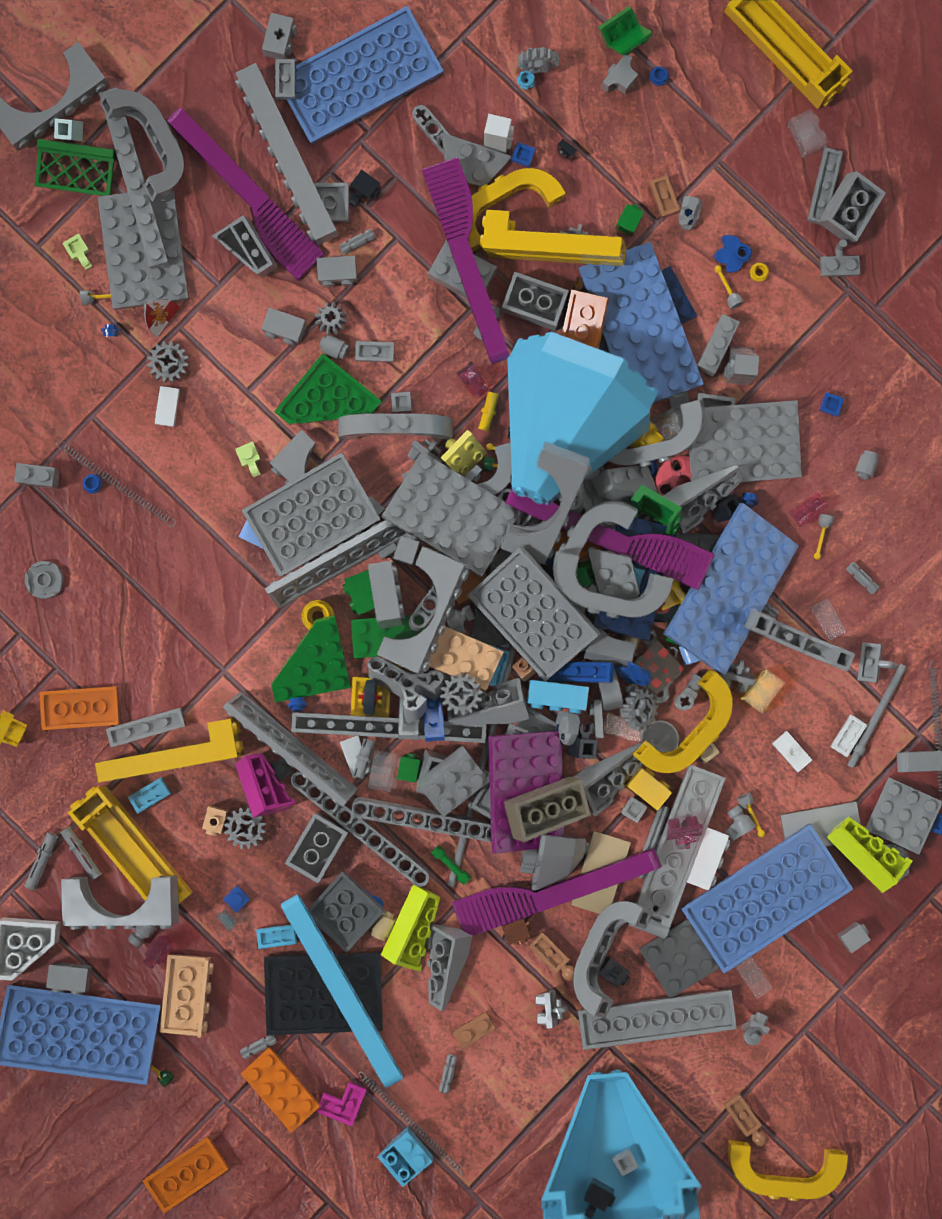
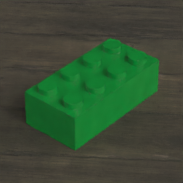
[351,615,429,659]

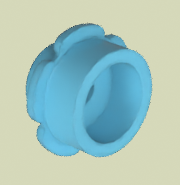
[517,71,535,90]

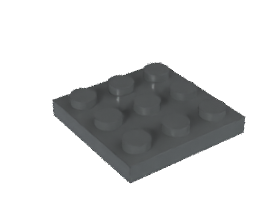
[308,870,386,953]
[639,918,719,998]

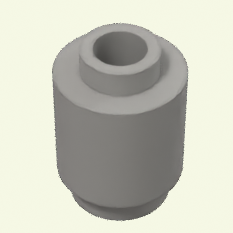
[319,334,349,359]
[855,450,879,480]

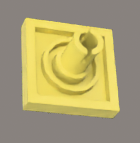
[441,430,487,477]

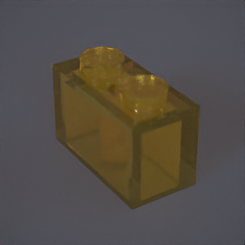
[741,669,785,714]

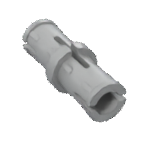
[352,739,375,779]

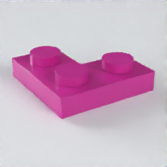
[316,1081,367,1126]

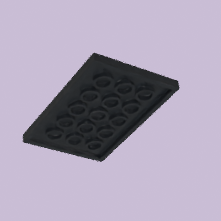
[264,952,383,1035]

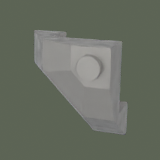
[531,834,589,891]

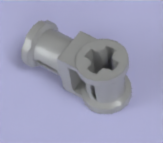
[674,673,702,711]

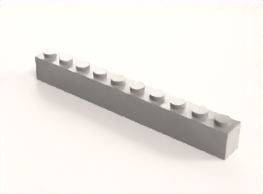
[235,63,339,245]
[291,712,486,743]

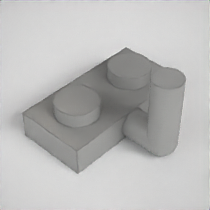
[820,239,860,277]
[857,642,898,683]

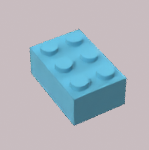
[527,680,589,714]

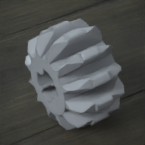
[315,302,347,335]

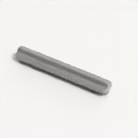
[638,805,669,879]

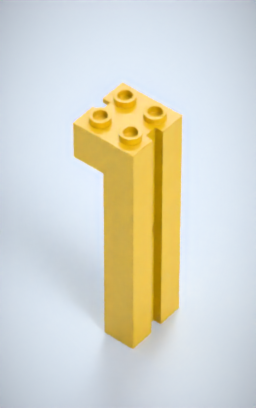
[724,0,853,109]
[480,210,626,266]
[95,718,244,782]
[68,785,193,904]

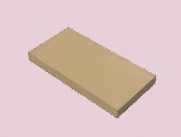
[571,831,631,914]

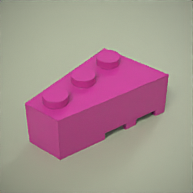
[235,753,296,818]

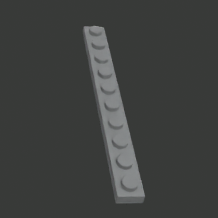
[99,88,169,269]

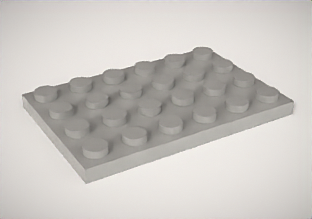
[98,190,189,310]
[689,400,802,482]
[381,452,521,578]
[242,453,381,577]
[467,545,600,681]

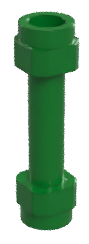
[431,845,472,885]

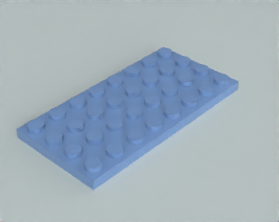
[274,6,444,145]
[578,242,703,403]
[664,503,799,676]
[681,823,853,973]
[0,985,161,1085]

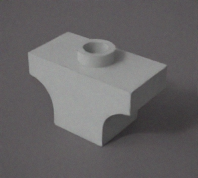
[601,54,638,95]

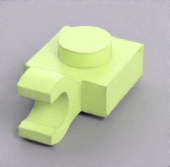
[63,234,93,270]
[235,442,261,477]

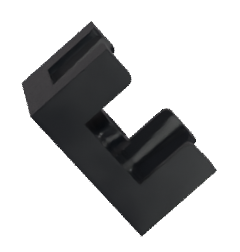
[472,605,510,649]

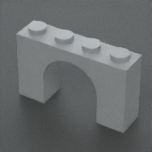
[582,590,638,667]

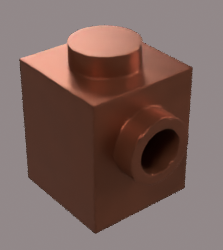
[502,918,532,945]

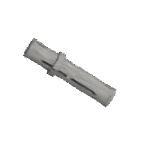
[60,826,102,880]
[24,832,59,890]

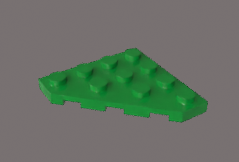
[274,353,382,425]
[271,615,351,703]

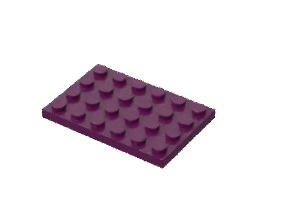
[489,730,564,854]

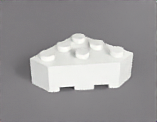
[0,917,61,981]

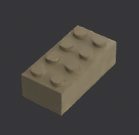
[504,776,591,842]

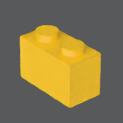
[626,767,672,811]

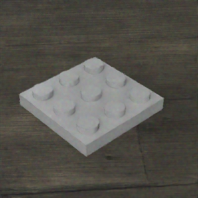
[866,777,942,855]

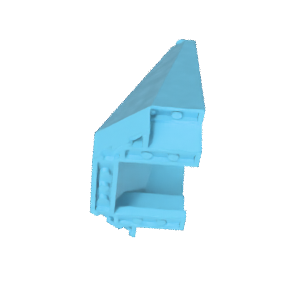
[507,332,658,505]
[541,1070,701,1219]

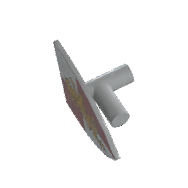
[144,298,179,337]

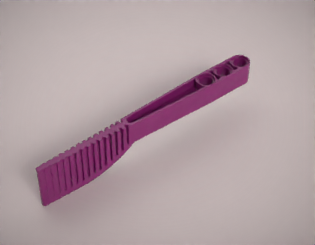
[166,107,325,281]
[421,157,510,364]
[505,489,715,590]
[452,848,662,936]

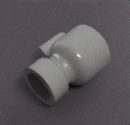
[446,605,475,634]
[726,804,756,841]
[520,849,539,874]
[128,909,158,948]

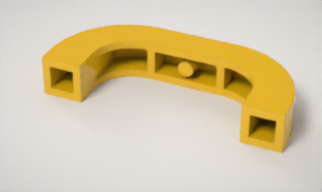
[468,168,566,252]
[632,669,733,773]
[728,1140,848,1201]

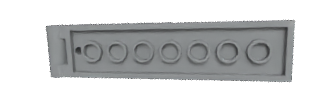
[628,765,726,939]

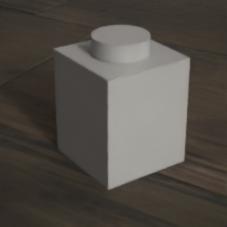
[837,921,870,953]

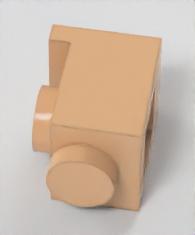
[202,805,229,836]

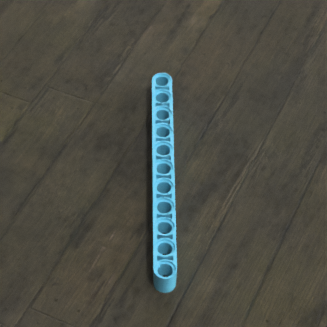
[281,894,404,1089]

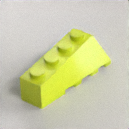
[827,816,912,893]
[381,884,440,972]

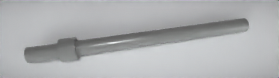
[847,664,907,769]

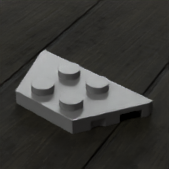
[441,133,511,187]
[588,547,640,600]

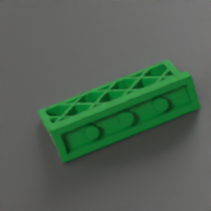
[34,139,117,196]

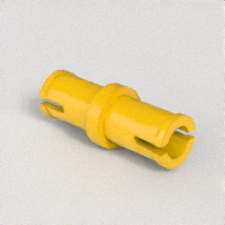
[478,392,499,432]

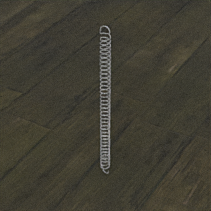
[56,441,176,527]
[928,660,942,799]
[359,1072,464,1176]

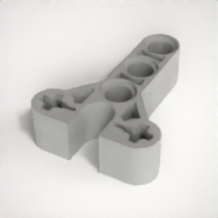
[368,657,444,722]

